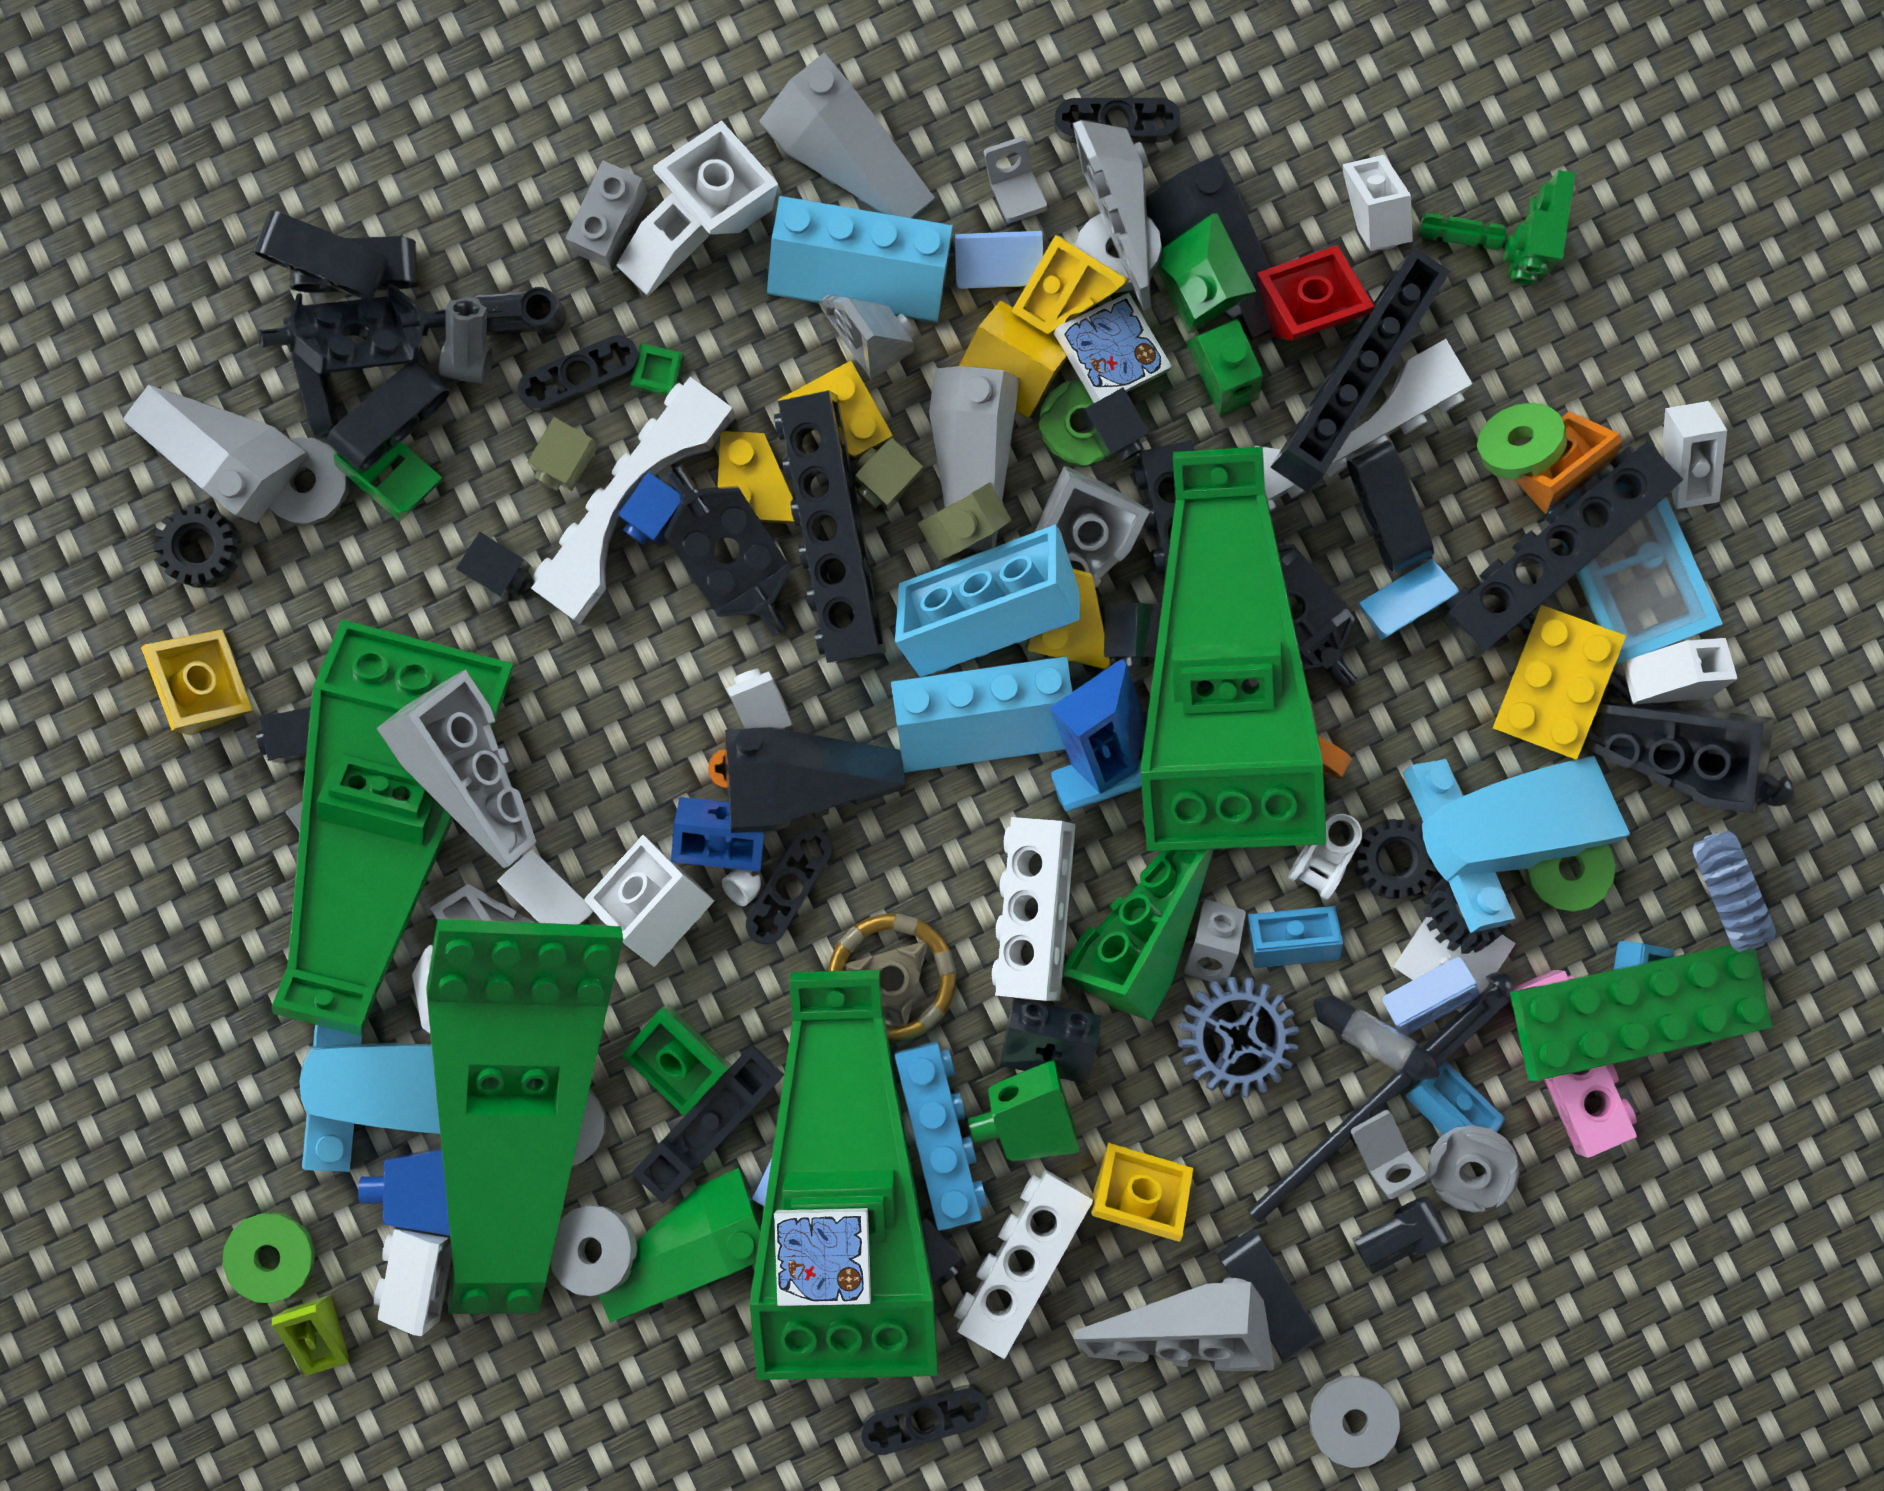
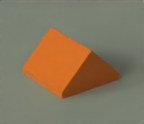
[1514,411,1623,514]

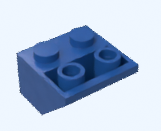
[1049,659,1147,794]

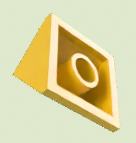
[959,300,1067,419]
[141,629,253,735]
[1089,1143,1193,1242]

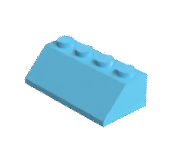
[767,196,953,323]
[895,524,1080,678]
[891,656,1072,773]

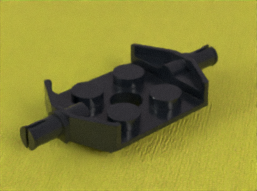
[257,284,446,374]
[664,464,792,637]
[1278,544,1357,690]

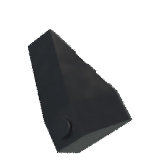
[1146,154,1271,340]
[1582,702,1774,813]
[725,728,905,833]

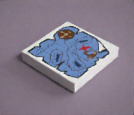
[1053,293,1172,403]
[774,1208,871,1306]

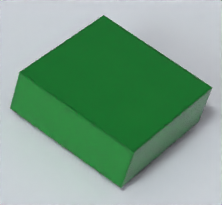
[631,343,684,396]

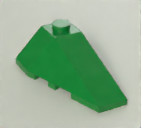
[1062,849,1214,1021]
[599,1168,762,1323]

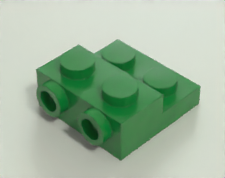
[1503,170,1576,285]

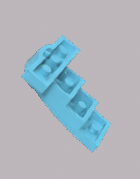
[1403,756,1630,933]
[300,1025,440,1172]

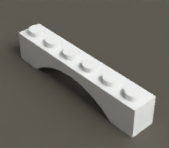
[1255,339,1472,511]
[532,377,736,624]

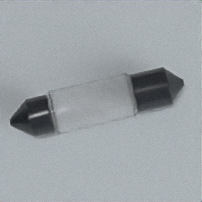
[1313,995,1440,1080]

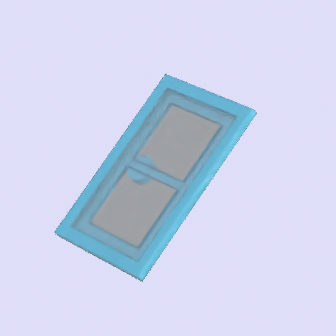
[1549,472,1723,666]

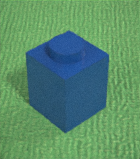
[618,472,681,546]

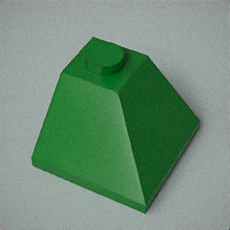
[1156,213,1256,334]

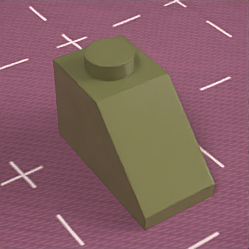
[917,482,1012,561]

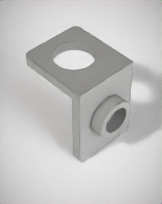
[984,136,1048,223]
[1184,899,1246,985]
[1351,1110,1428,1199]

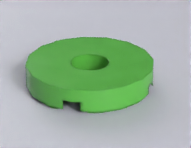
[1038,380,1105,467]
[1477,403,1567,479]
[1524,844,1616,912]
[223,1212,315,1303]

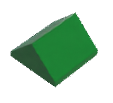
[621,1005,732,1116]

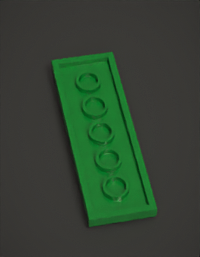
[1510,944,1773,1081]

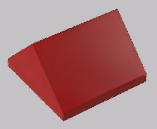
[1257,245,1375,340]

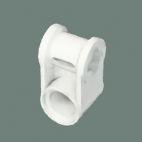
[1288,814,1362,900]

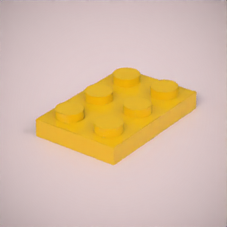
[1493,605,1626,760]

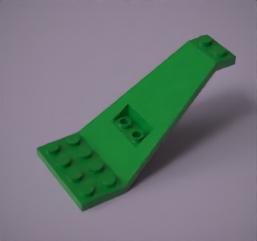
[1141,446,1326,851]
[272,620,513,1036]
[426,919,623,1315]
[749,970,939,1380]

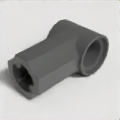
[439,296,493,386]

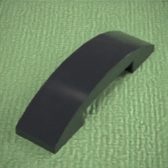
[631,1044,784,1204]

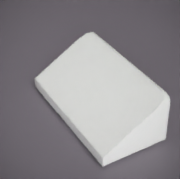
[497,849,594,925]

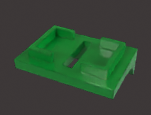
[333,442,442,522]

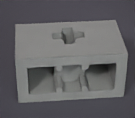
[565,160,648,270]

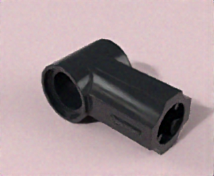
[475,287,567,336]
[1352,1196,1450,1275]

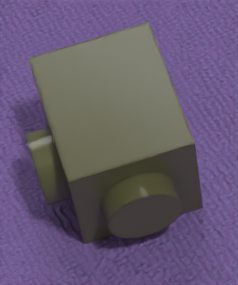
[527,417,598,492]
[855,437,923,512]

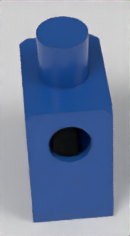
[358,1148,450,1236]

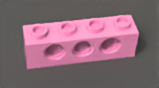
[1511,970,1637,1158]

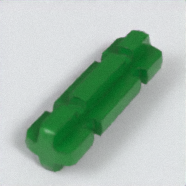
[1419,213,1506,250]

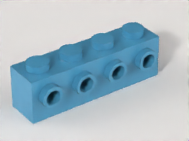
[894,1041,988,1231]

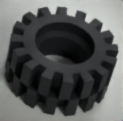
[153,505,243,588]
[1352,819,1437,899]
[1423,878,1511,954]

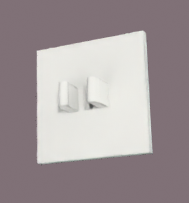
[1393,903,1516,1012]

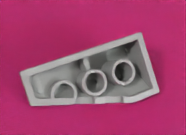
[759,52,935,219]
[1073,120,1151,311]
[821,295,916,380]
[929,366,1020,551]
[122,385,309,524]
[1017,466,1150,647]
[377,670,536,868]
[1074,1278,1274,1371]

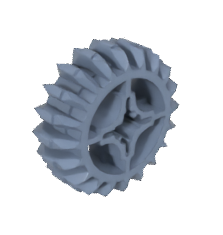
[1692,830,1776,952]
[1178,977,1299,1098]

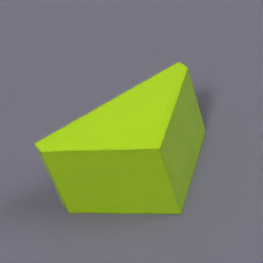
[272,1295,349,1376]

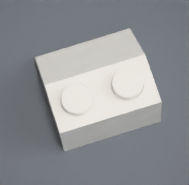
[653,120,778,234]
[584,835,714,967]
[374,1227,452,1336]

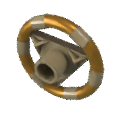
[828,913,956,1043]

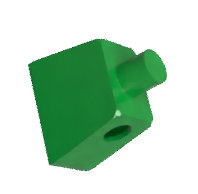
[1186,319,1263,417]
[968,1060,1080,1161]

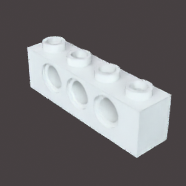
[992,817,1076,1001]
[954,1169,1093,1359]

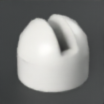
[722,869,761,906]

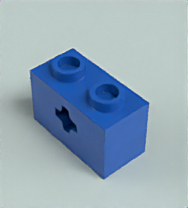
[671,797,765,872]

